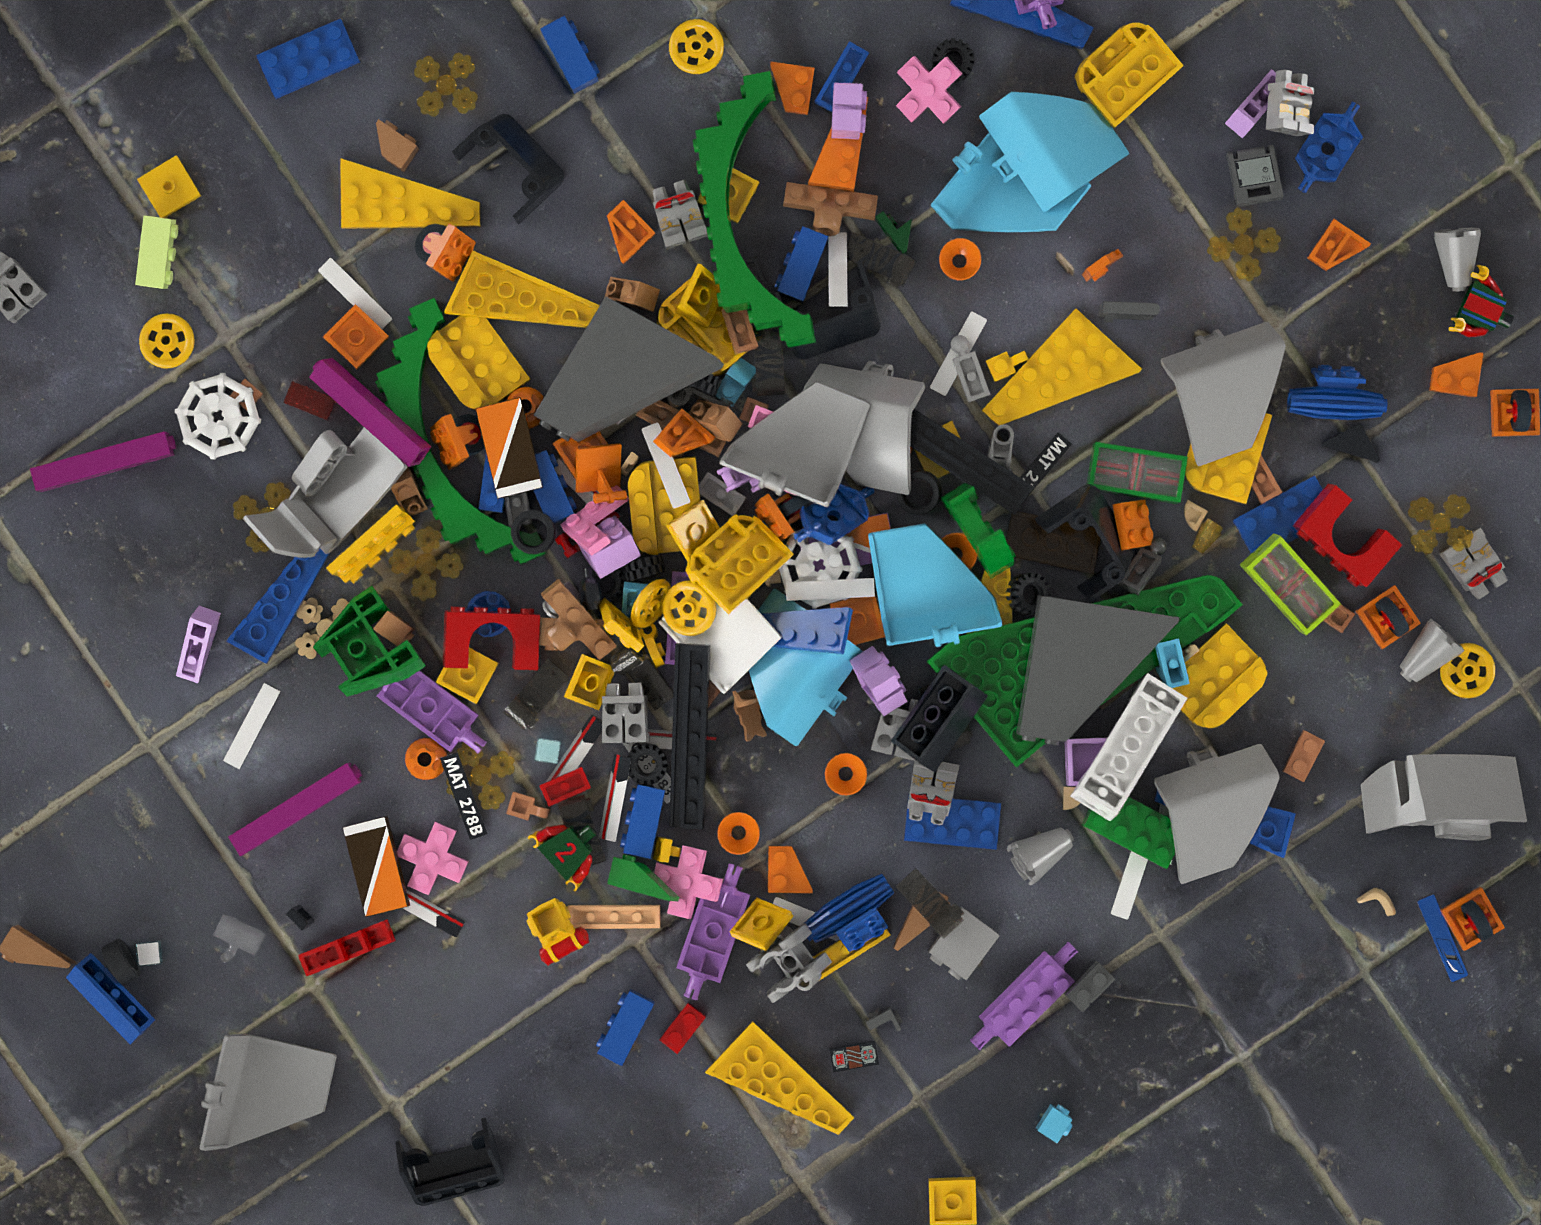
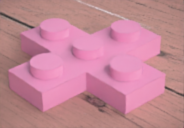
[896,56,963,124]
[397,822,469,895]
[654,845,723,919]

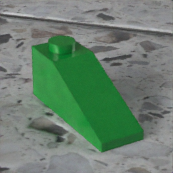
[607,854,679,902]

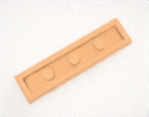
[567,904,661,929]

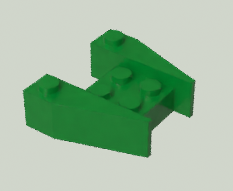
[941,483,1016,579]
[313,586,426,697]

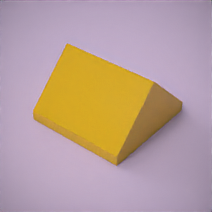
[675,264,720,327]
[564,654,617,710]

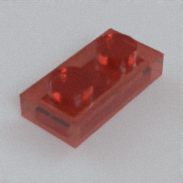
[283,381,335,420]

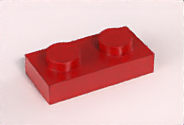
[539,766,591,807]
[659,1003,706,1054]

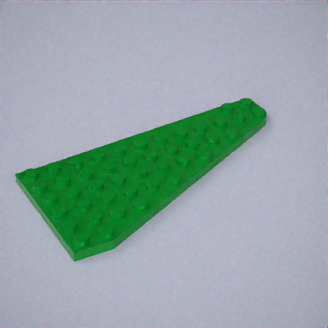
[926,575,1243,768]

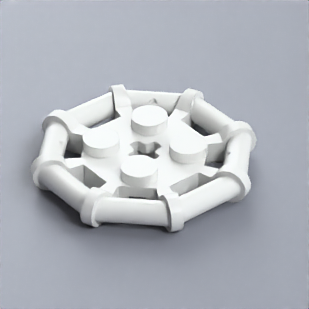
[175,373,261,460]
[779,529,863,609]

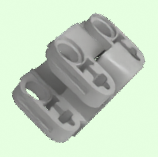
[746,923,832,1003]

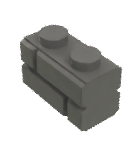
[1064,960,1115,1012]

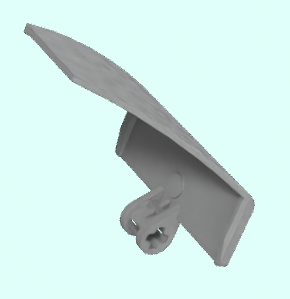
[1161,322,1286,466]
[1155,744,1280,884]
[200,1034,337,1151]

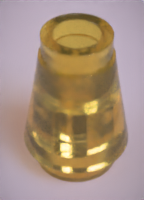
[1192,518,1223,554]

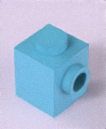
[1036,1104,1073,1143]

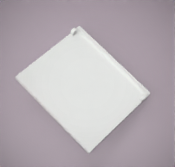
[658,591,782,694]

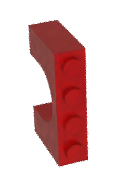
[1293,484,1402,587]
[443,606,540,670]

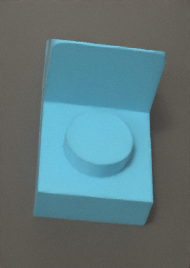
[716,358,757,407]
[622,582,648,619]
[1155,638,1190,688]

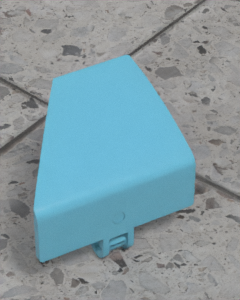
[979,92,1129,212]
[931,133,1091,232]
[868,523,1002,647]
[749,589,863,746]

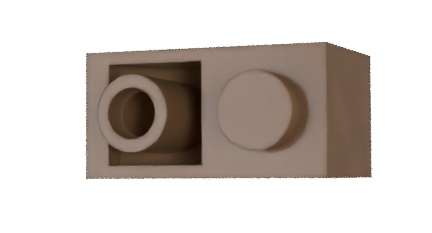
[376,119,419,172]
[604,277,660,312]
[688,399,743,442]
[391,467,428,517]

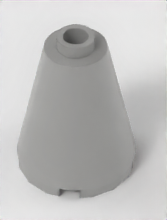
[1434,228,1481,291]
[1400,618,1465,682]
[1007,827,1074,885]

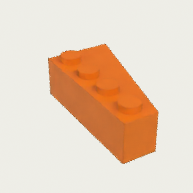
[808,97,868,192]

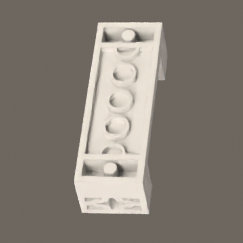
[1071,673,1187,821]

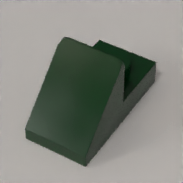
[875,211,912,257]

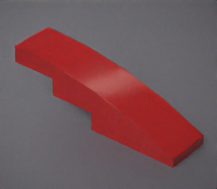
[298,919,396,977]

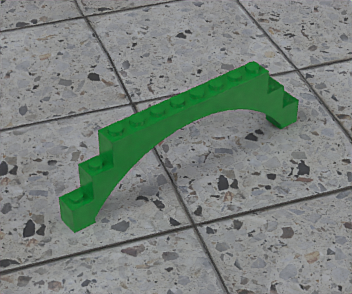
[693,71,816,348]
[375,298,547,565]

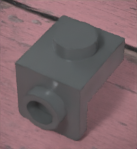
[865,1007,903,1032]

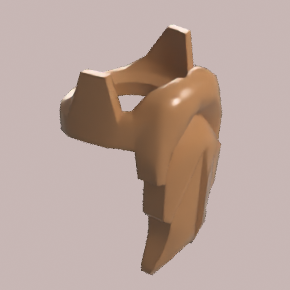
[732,690,767,741]

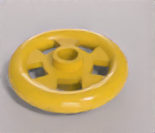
[669,19,724,74]
[139,313,195,369]
[631,579,671,628]
[663,580,716,636]
[1440,643,1495,698]

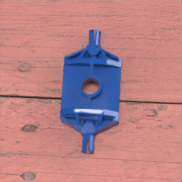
[1295,102,1363,193]
[794,484,875,545]

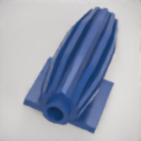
[1287,365,1387,420]
[804,874,894,952]

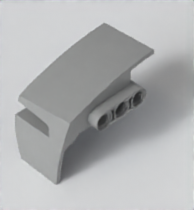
[243,427,408,557]
[1361,754,1527,841]

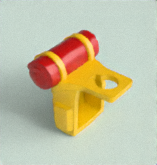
[527,898,590,965]

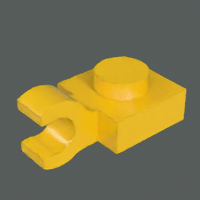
[985,351,1028,382]
[639,624,666,668]

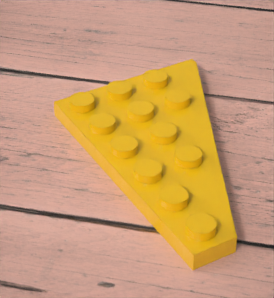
[982,309,1142,426]

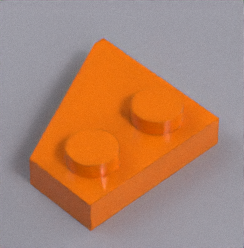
[770,62,815,115]
[607,200,656,265]
[1307,219,1371,271]
[1082,249,1123,282]
[1429,352,1483,398]
[653,408,716,457]
[768,846,813,893]

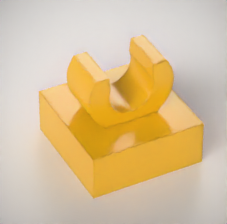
[653,836,681,863]

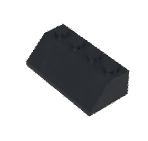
[891,665,988,772]

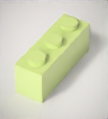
[135,215,179,289]

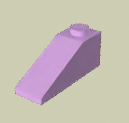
[1225,69,1276,138]
[176,606,221,683]

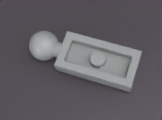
[950,335,990,403]

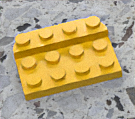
[1075,23,1184,128]
[656,278,763,376]
[427,315,531,410]
[1185,413,1272,505]
[628,456,700,555]
[326,505,415,584]
[686,514,794,615]
[1172,623,1267,728]

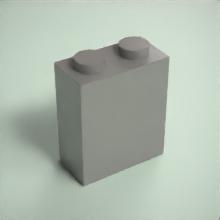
[928,906,1000,980]

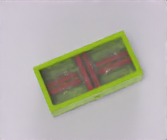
[1240,533,1341,636]

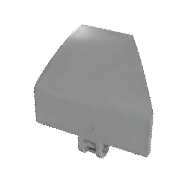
[803,361,925,495]
[720,381,871,507]

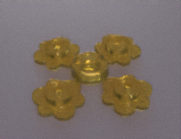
[414,53,478,117]
[1207,208,1281,282]
[233,482,291,553]
[1408,494,1474,554]
[389,526,464,601]
[446,742,515,810]

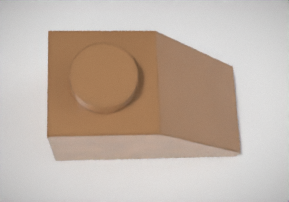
[373,611,415,646]

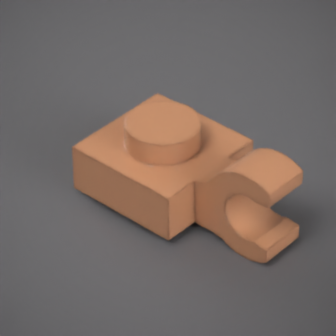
[506,792,550,821]

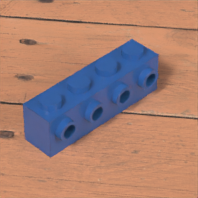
[66,953,155,1044]

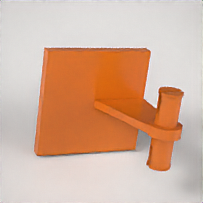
[575,443,627,504]

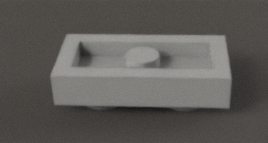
[699,472,746,516]

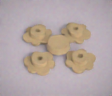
[295,598,349,659]

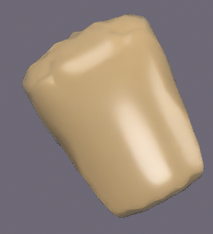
[1357,888,1396,916]

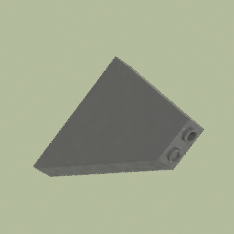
[534,296,724,442]
[1016,595,1179,745]

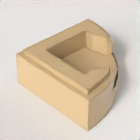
[621,452,639,476]
[1184,500,1208,531]
[1182,644,1199,662]
[1063,787,1080,810]

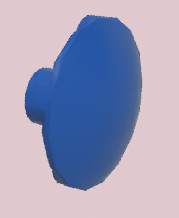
[466,591,510,637]

